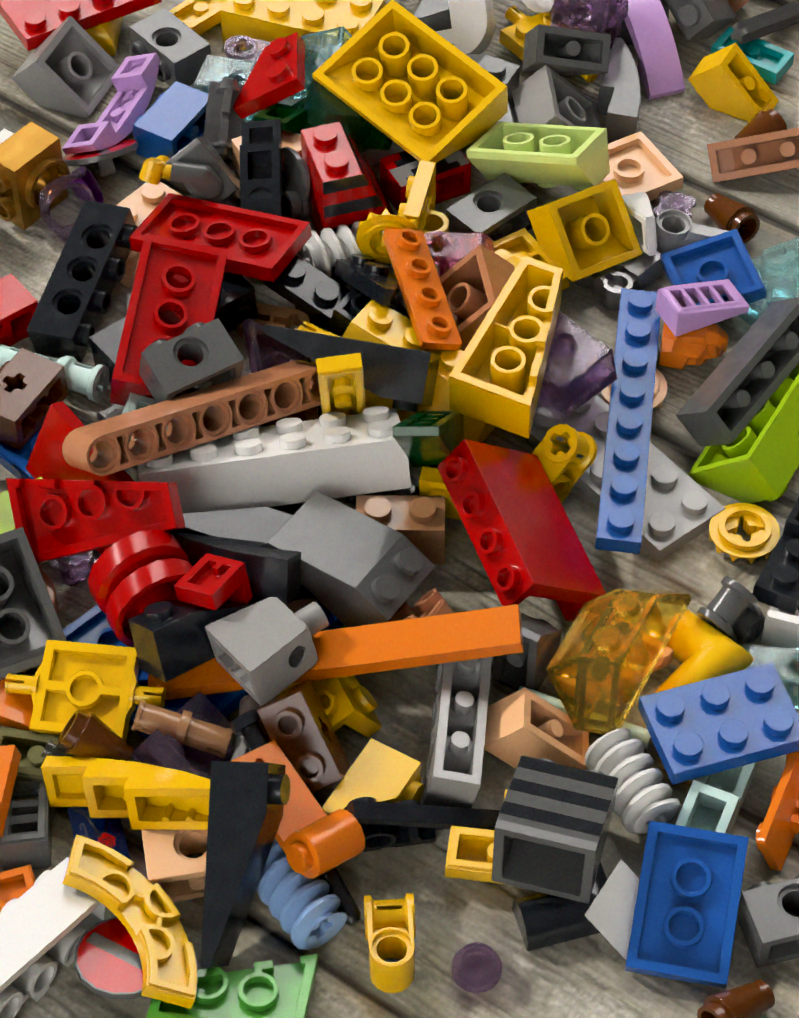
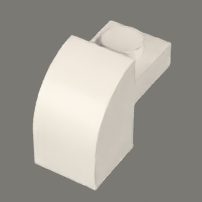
[435,0,495,54]

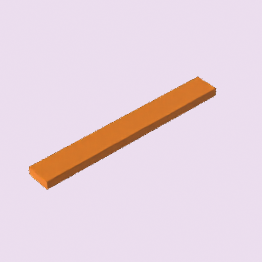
[147,604,523,701]

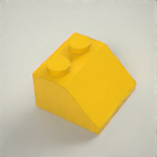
[527,178,643,282]

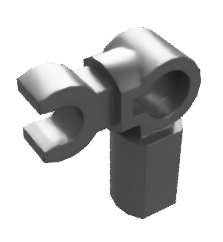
[574,251,665,311]

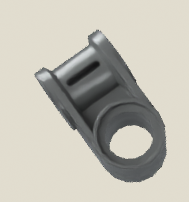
[697,576,766,649]

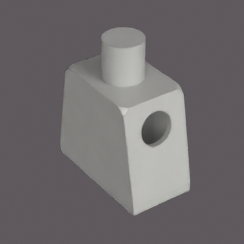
[205,597,329,706]

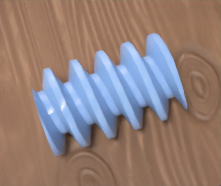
[256,841,348,950]

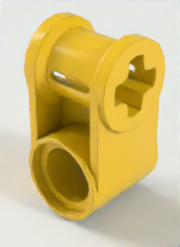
[531,424,598,503]
[363,893,416,993]

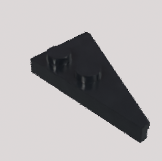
[334,254,401,306]
[344,797,500,852]

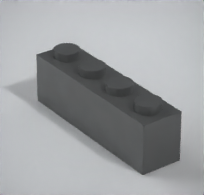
[676,297,799,446]

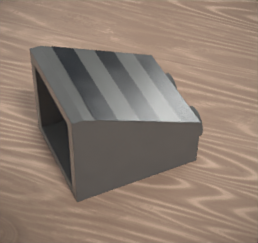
[492,756,618,904]

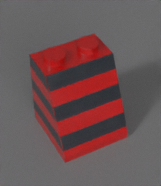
[301,121,394,237]

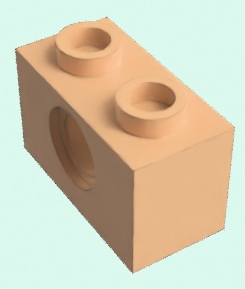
[141,830,208,902]

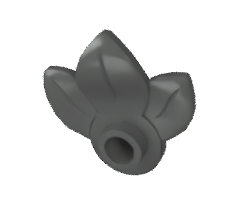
[282,147,312,222]

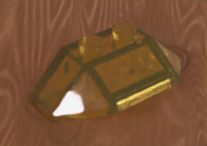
[546,588,691,735]

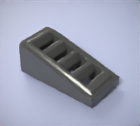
[0,778,52,871]

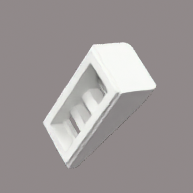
[622,192,657,256]

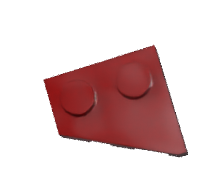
[233,32,305,119]

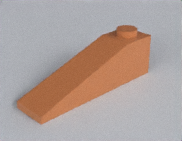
[707,127,799,183]

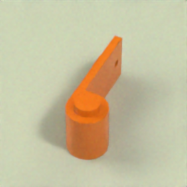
[229,740,365,879]

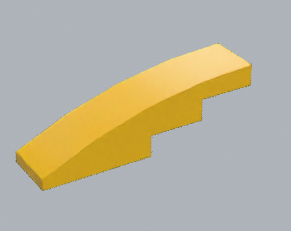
[41,756,210,830]

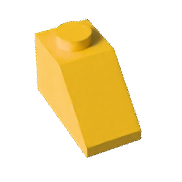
[688,43,779,122]
[322,738,425,815]

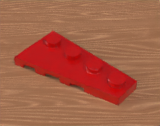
[6,478,185,564]

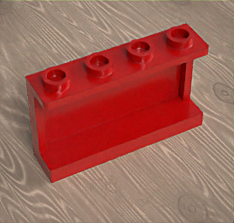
[438,439,607,622]

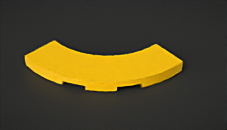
[62,834,197,1009]

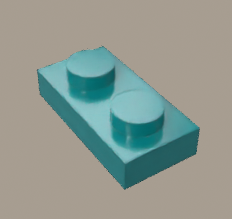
[710,27,795,85]

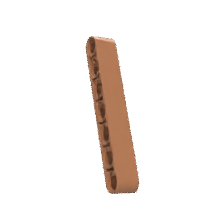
[62,360,321,476]

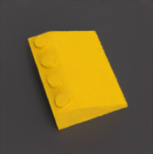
[312,0,508,163]

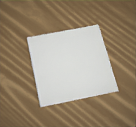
[584,859,640,960]

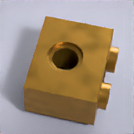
[0,121,70,230]

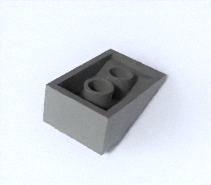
[263,491,435,627]
[0,527,67,680]

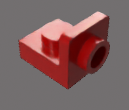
[174,553,253,610]

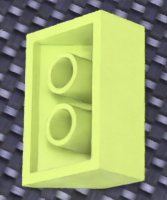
[466,122,610,191]

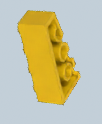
[449,255,563,439]

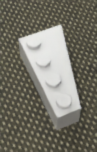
[0,857,111,1018]

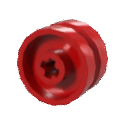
[88,529,193,647]

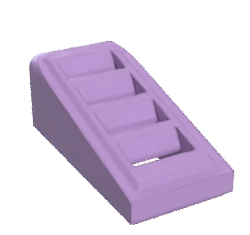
[655,279,749,337]

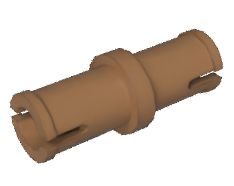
[131,700,233,759]

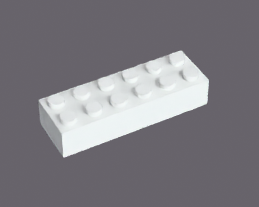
[138,406,411,513]

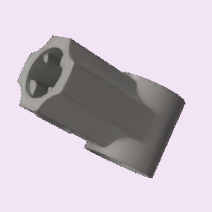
[656,209,728,254]

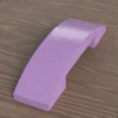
[611,0,685,100]
[62,52,160,155]

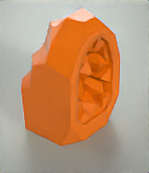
[659,322,728,370]

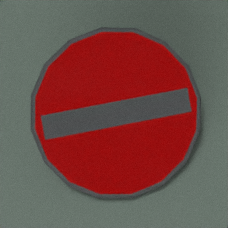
[63,139,139,177]
[74,917,143,1000]

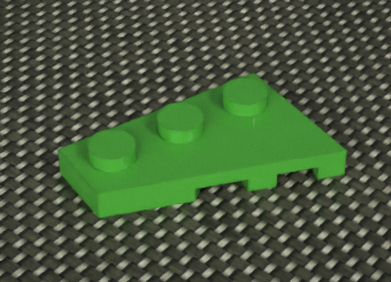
[146,954,318,1018]

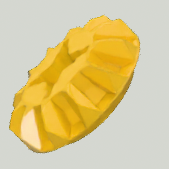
[356,209,418,264]
[709,503,780,564]

